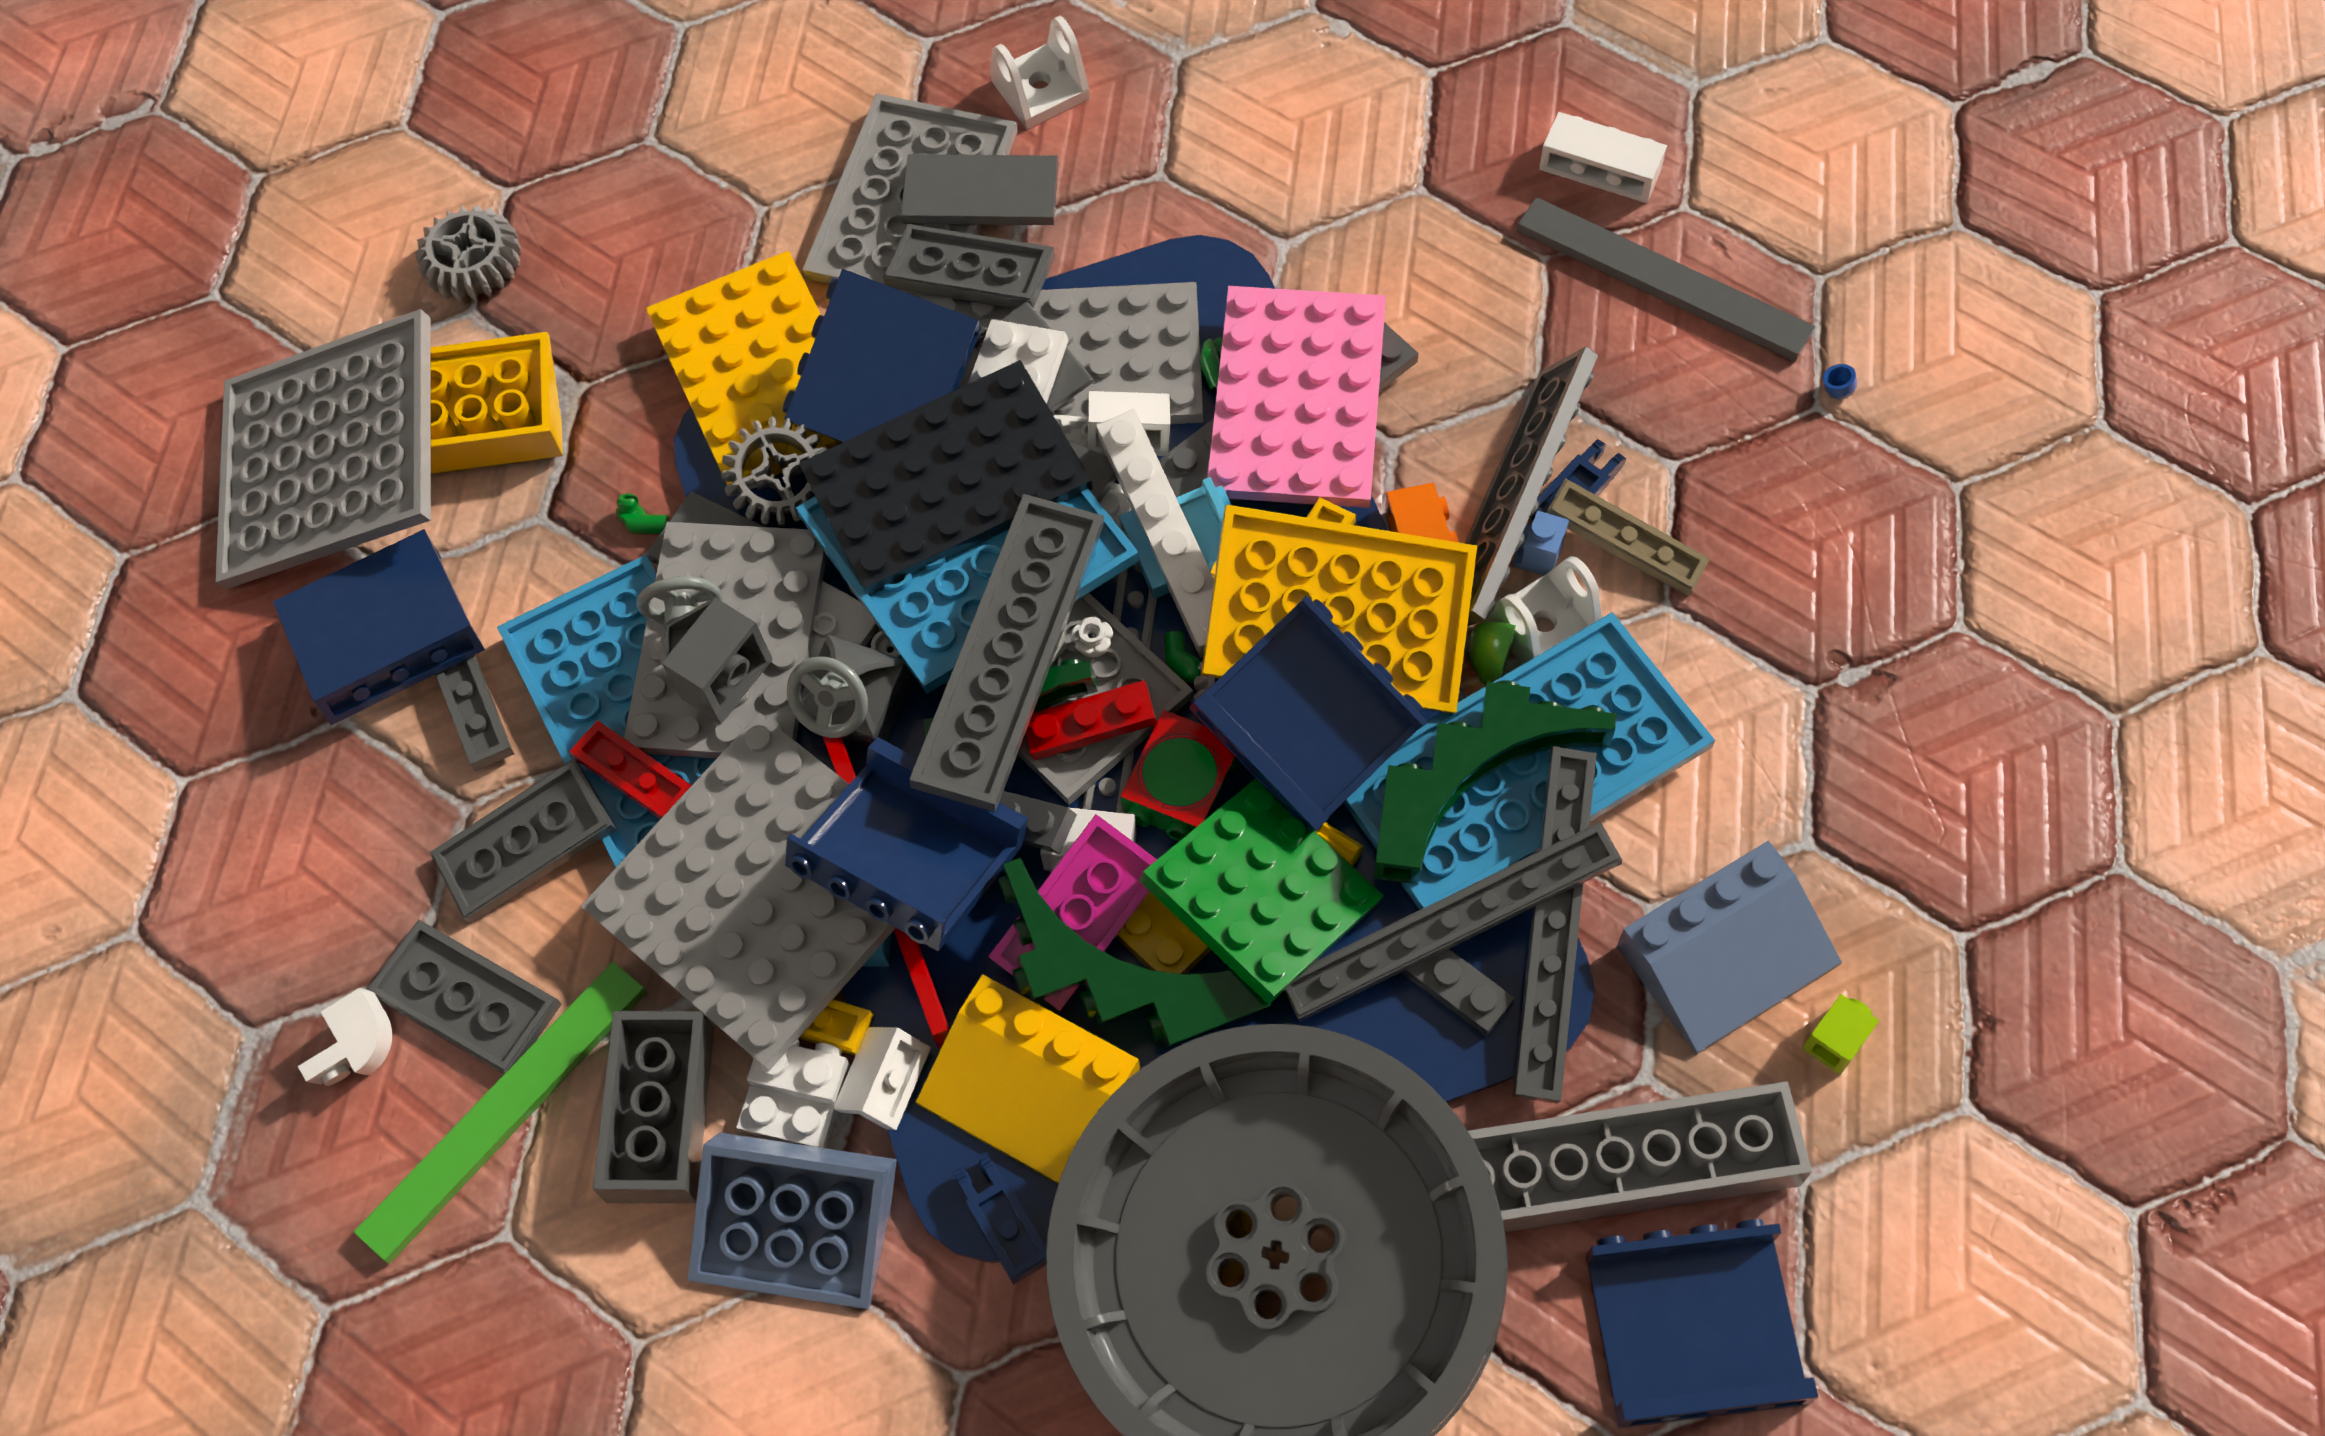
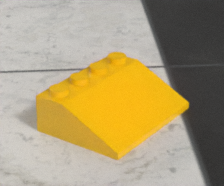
[430,332,563,474]
[916,974,1140,1185]

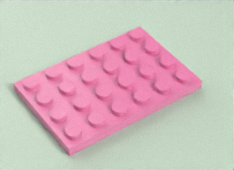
[1207,286,1386,508]

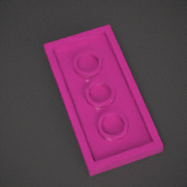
[989,814,1157,1011]

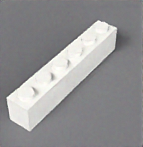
[1096,408,1214,658]

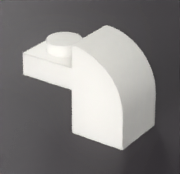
[298,988,392,1086]

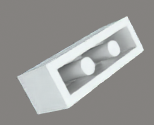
[1539,112,1667,203]

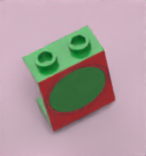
[1120,710,1241,842]

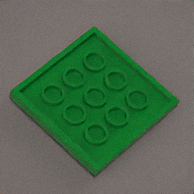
[1139,778,1384,1004]

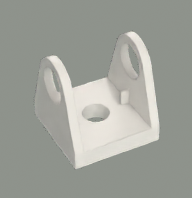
[990,16,1090,130]
[1486,556,1602,665]

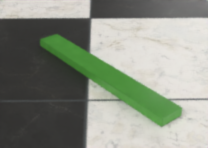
[354,961,647,1264]

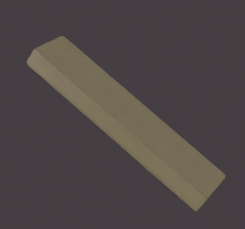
[1546,478,1710,597]

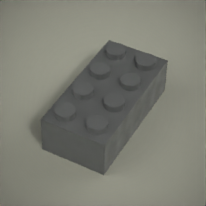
[593,1011,714,1203]

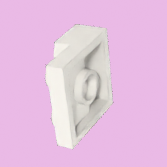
[736,1039,851,1149]

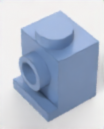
[1512,510,1569,576]

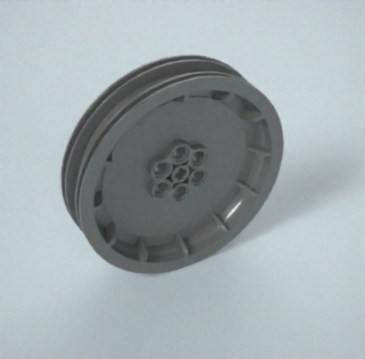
[1046,1024,1508,1436]

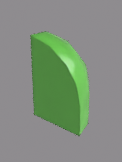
[1468,622,1516,685]

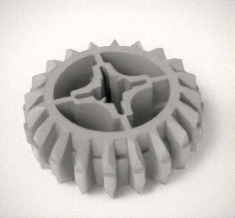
[415,205,522,303]
[721,416,827,527]

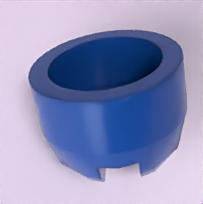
[1823,364,1857,400]

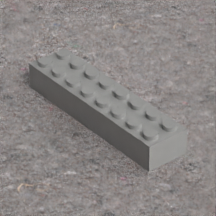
[1468,1081,1812,1232]

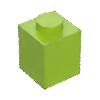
[1802,994,1880,1075]

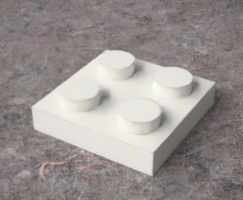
[968,319,1069,404]

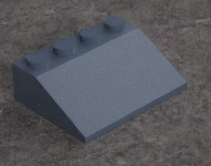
[1616,840,1842,1055]
[688,1133,897,1309]

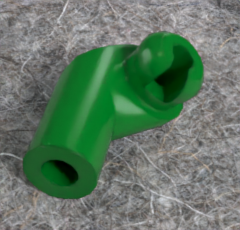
[1200,337,1223,391]
[616,493,670,535]
[1164,631,1203,684]

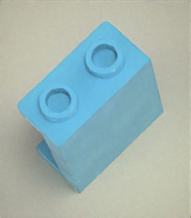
[1119,477,1231,599]

